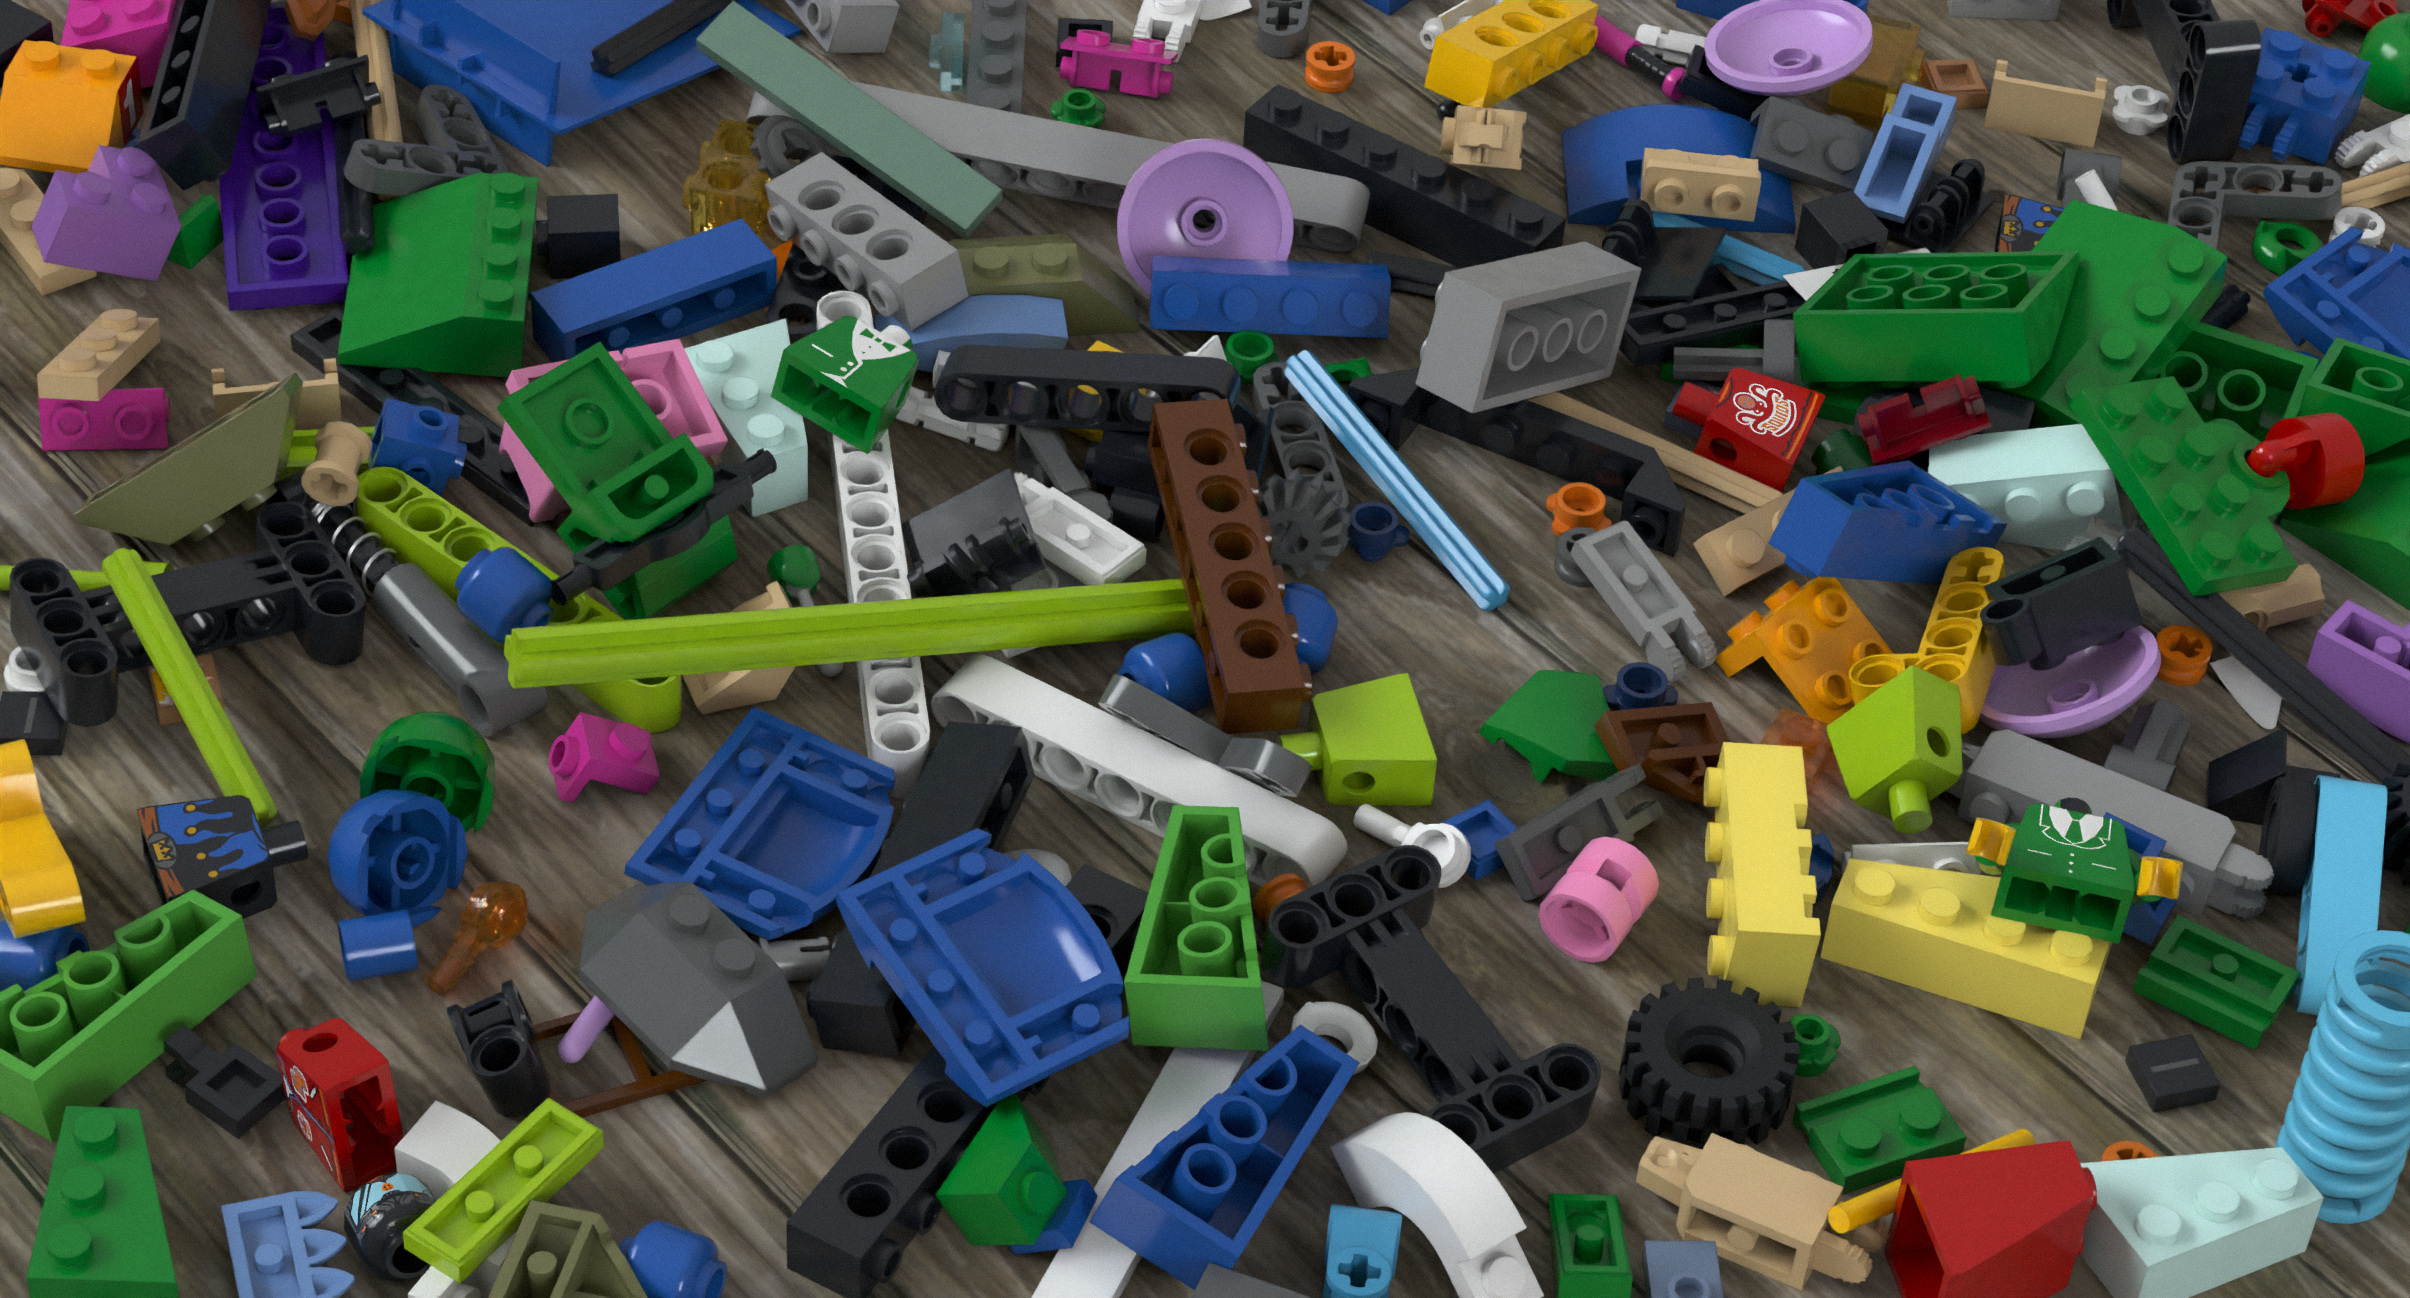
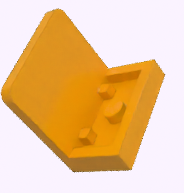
[1716,576,1894,732]

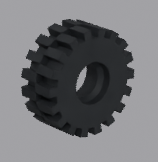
[1619,977,1799,1149]

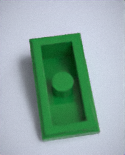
[1547,1193,1633,1298]

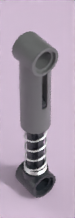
[267,466,548,737]

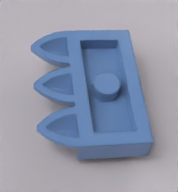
[221,1191,355,1298]

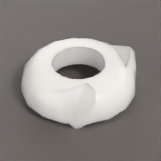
[1290,1001,1378,1075]

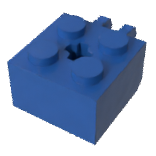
[2239,27,2371,167]

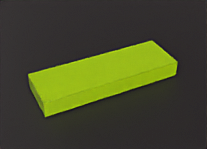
[403,1098,605,1284]

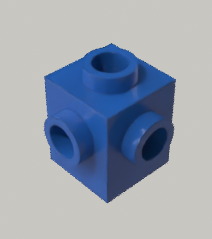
[368,398,467,497]

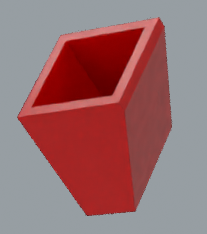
[1884,1140,2097,1298]

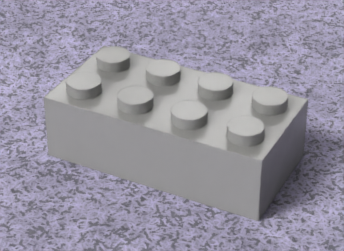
[1415,241,1641,413]

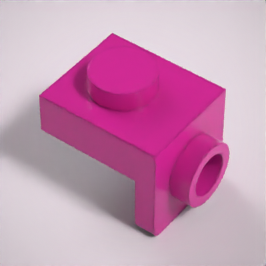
[549,712,660,803]

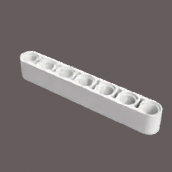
[931,654,1348,889]

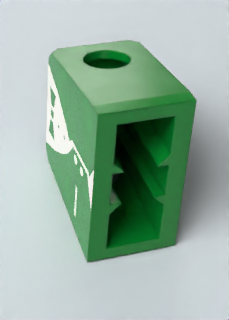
[771,316,919,454]

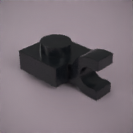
[164,1025,286,1139]

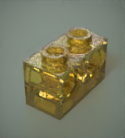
[682,118,789,239]

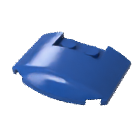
[1561,104,1796,234]
[2263,227,2410,360]
[624,707,895,940]
[836,828,1129,1107]

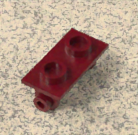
[1857,373,1992,466]

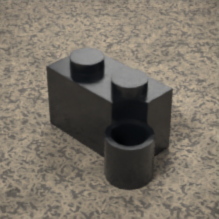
[1084,396,1165,543]
[1980,537,2143,671]

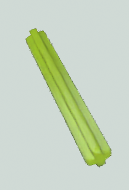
[102,547,277,829]

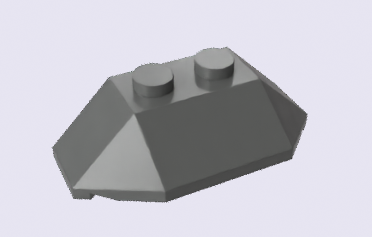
[579,882,818,1098]

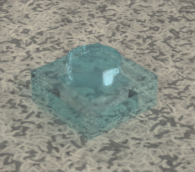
[929,12,965,92]

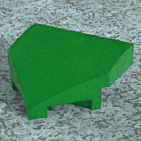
[1478,670,1619,784]

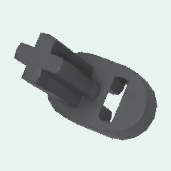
[1673,319,1795,384]

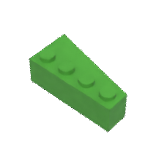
[1124,805,1269,1051]

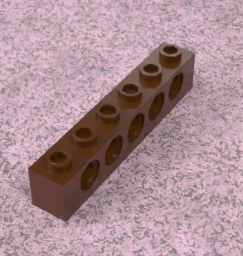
[1147,399,1312,734]

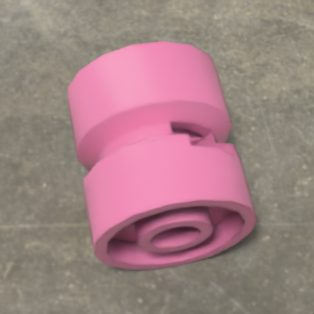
[1538,836,1659,963]

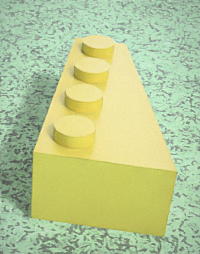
[1704,742,1821,1007]
[1820,858,2113,1039]

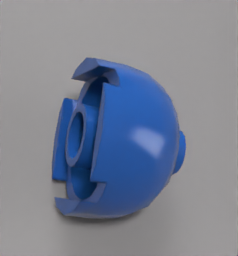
[327,789,467,928]

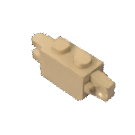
[1440,105,1527,173]
[1636,1133,1889,1291]

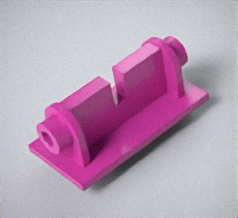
[1060,30,1178,99]
[38,388,171,451]

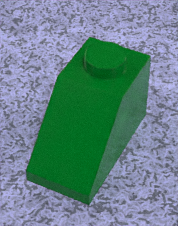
[935,1093,1068,1245]

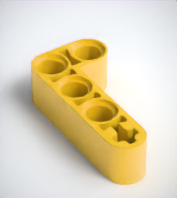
[1849,547,2007,735]
[0,739,86,939]

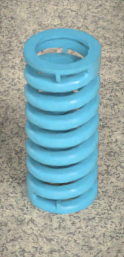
[2274,930,2410,1224]

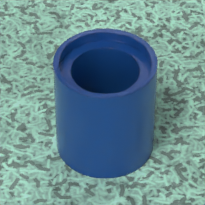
[338,909,418,982]

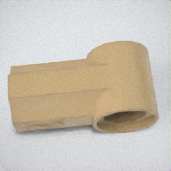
[2218,563,2326,633]

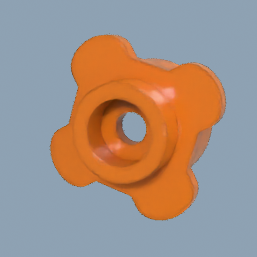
[1546,482,1612,537]

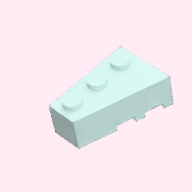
[684,318,808,518]
[1928,424,2131,551]
[2080,1147,2324,1298]

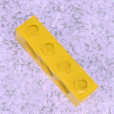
[1424,0,1599,108]

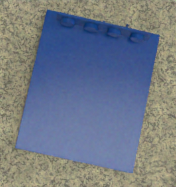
[363,0,801,167]

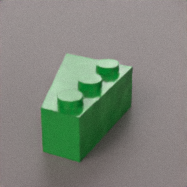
[26,1106,179,1298]

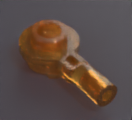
[424,880,528,996]

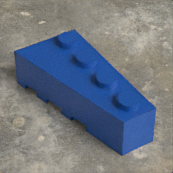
[1768,460,2007,585]
[1089,1025,1360,1290]

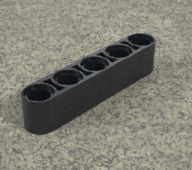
[934,344,1242,432]

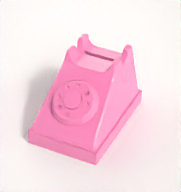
[499,339,728,523]

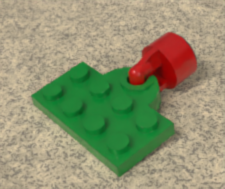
[2070,376,2365,597]

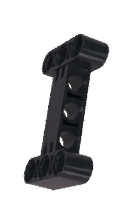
[2107,0,2261,162]
[10,501,366,727]
[1261,845,1601,1174]

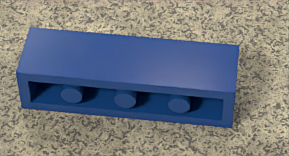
[530,218,777,362]
[1149,256,1391,338]

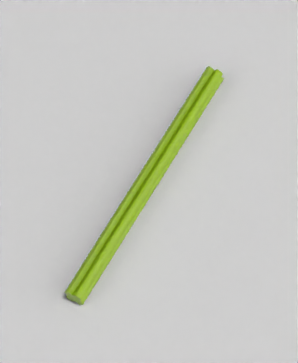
[504,579,1195,689]

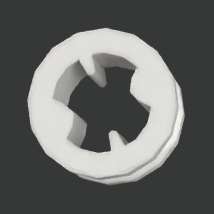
[2328,207,2385,247]

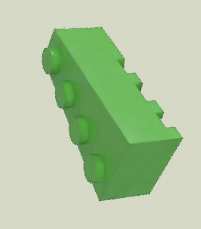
[0,889,257,1142]

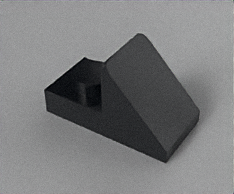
[2205,729,2341,825]

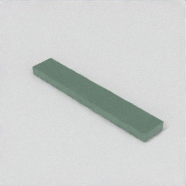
[696,0,1003,239]

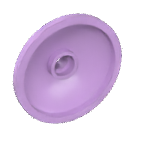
[1705,0,1873,97]
[1117,138,1294,295]
[1979,625,2161,738]

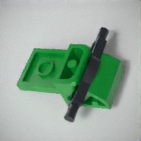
[496,341,777,620]

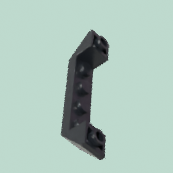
[1348,368,1686,557]

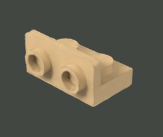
[1640,148,1761,222]

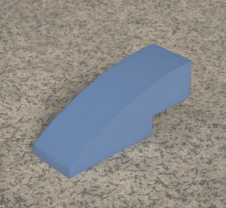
[1854,83,1957,224]
[873,294,1068,372]

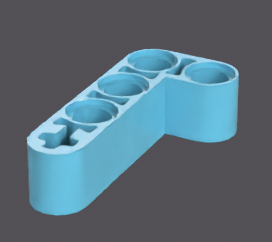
[2293,775,2387,1016]

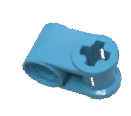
[1323,1204,1402,1298]

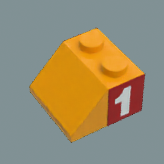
[0,40,144,174]

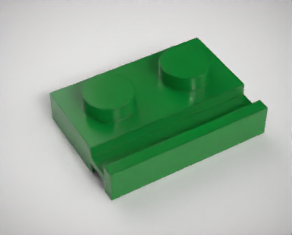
[2133,915,2301,1050]
[1792,1066,1966,1195]

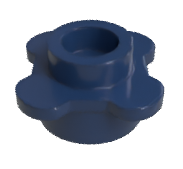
[1347,502,1409,562]
[1603,662,1678,710]

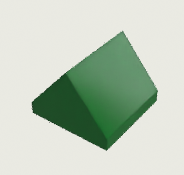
[167,193,223,269]

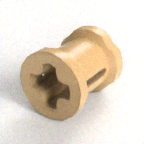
[301,421,372,506]

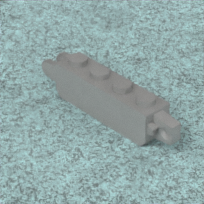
[1945,729,2274,920]

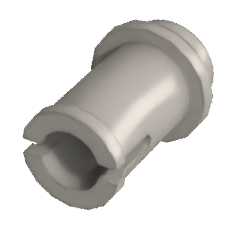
[754,935,830,981]

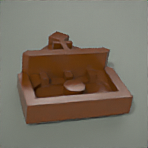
[1594,702,1738,804]

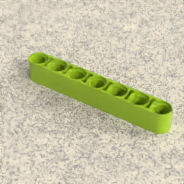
[355,466,683,733]

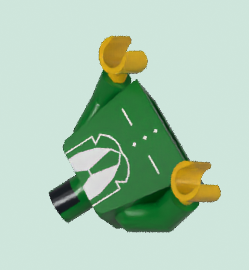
[1965,797,2183,944]

